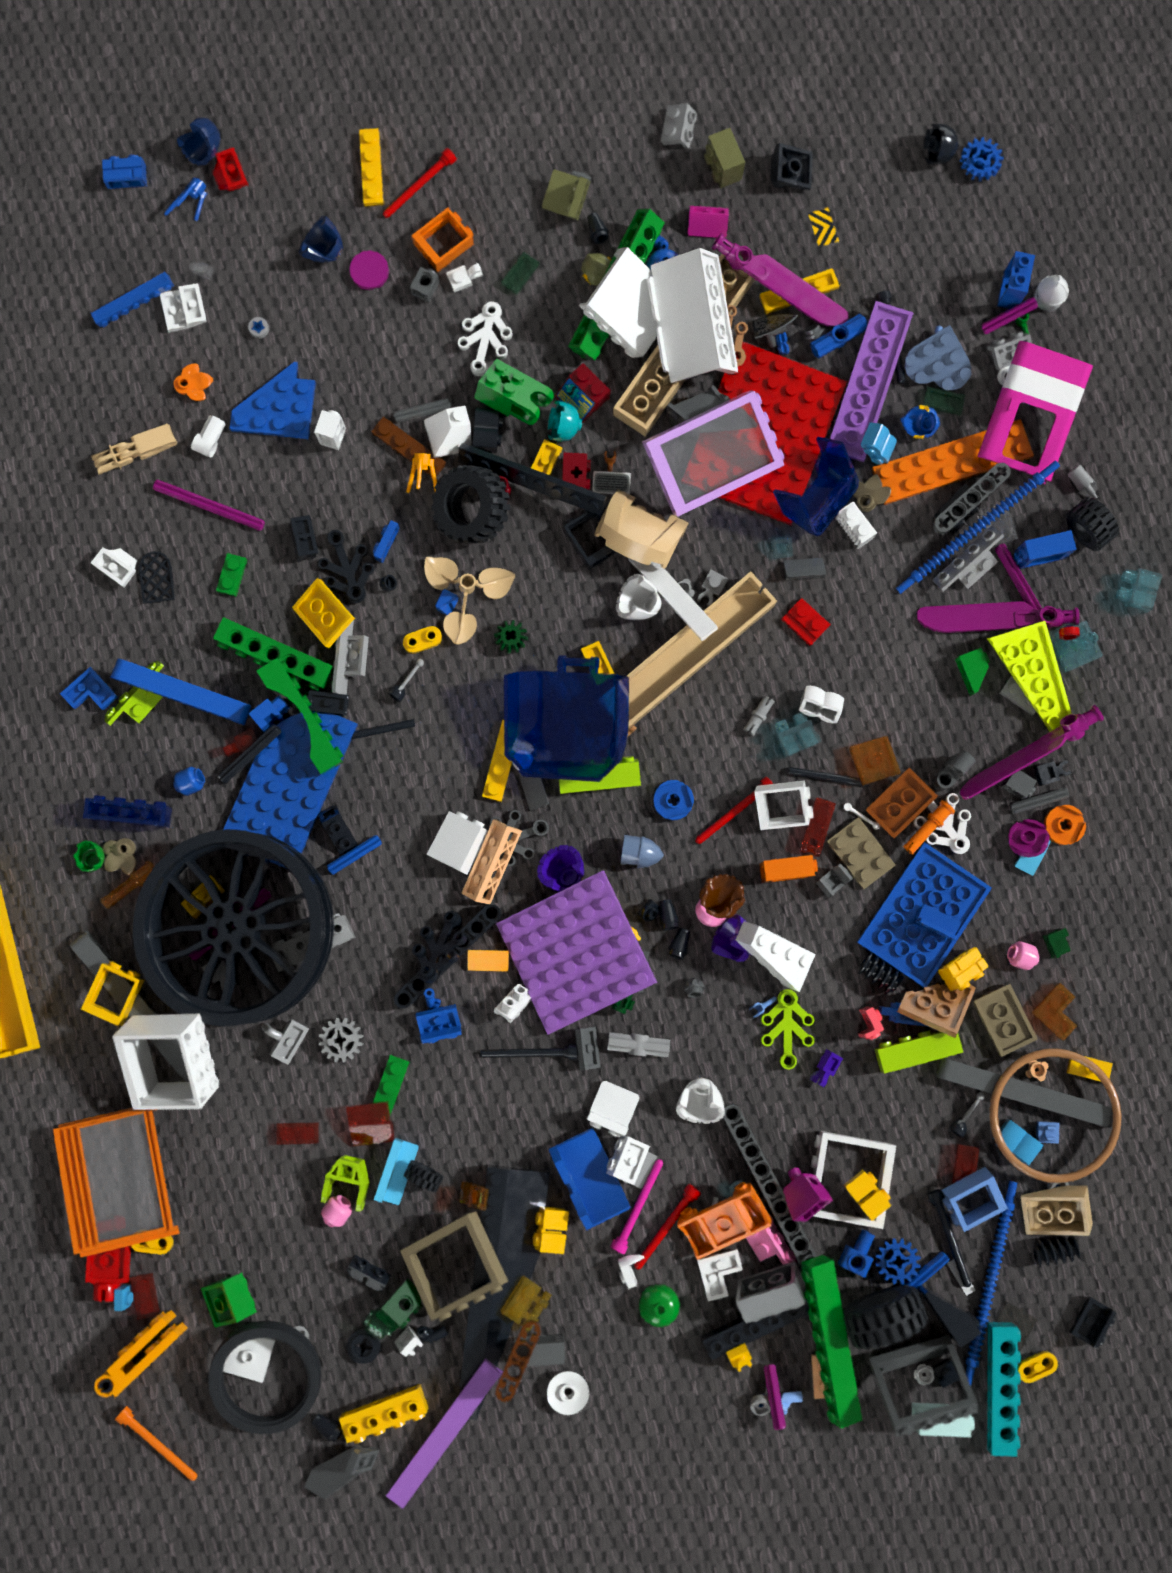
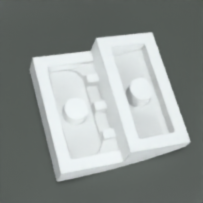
[160,284,207,333]

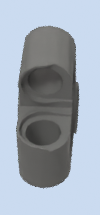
[932,750,976,791]

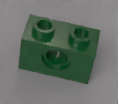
[375,1279,423,1332]

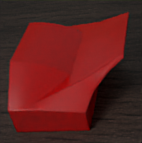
[212,147,248,191]

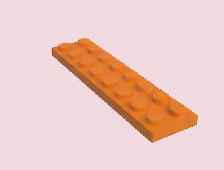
[872,419,1034,505]

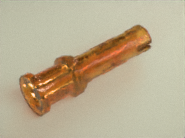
[101,860,155,909]

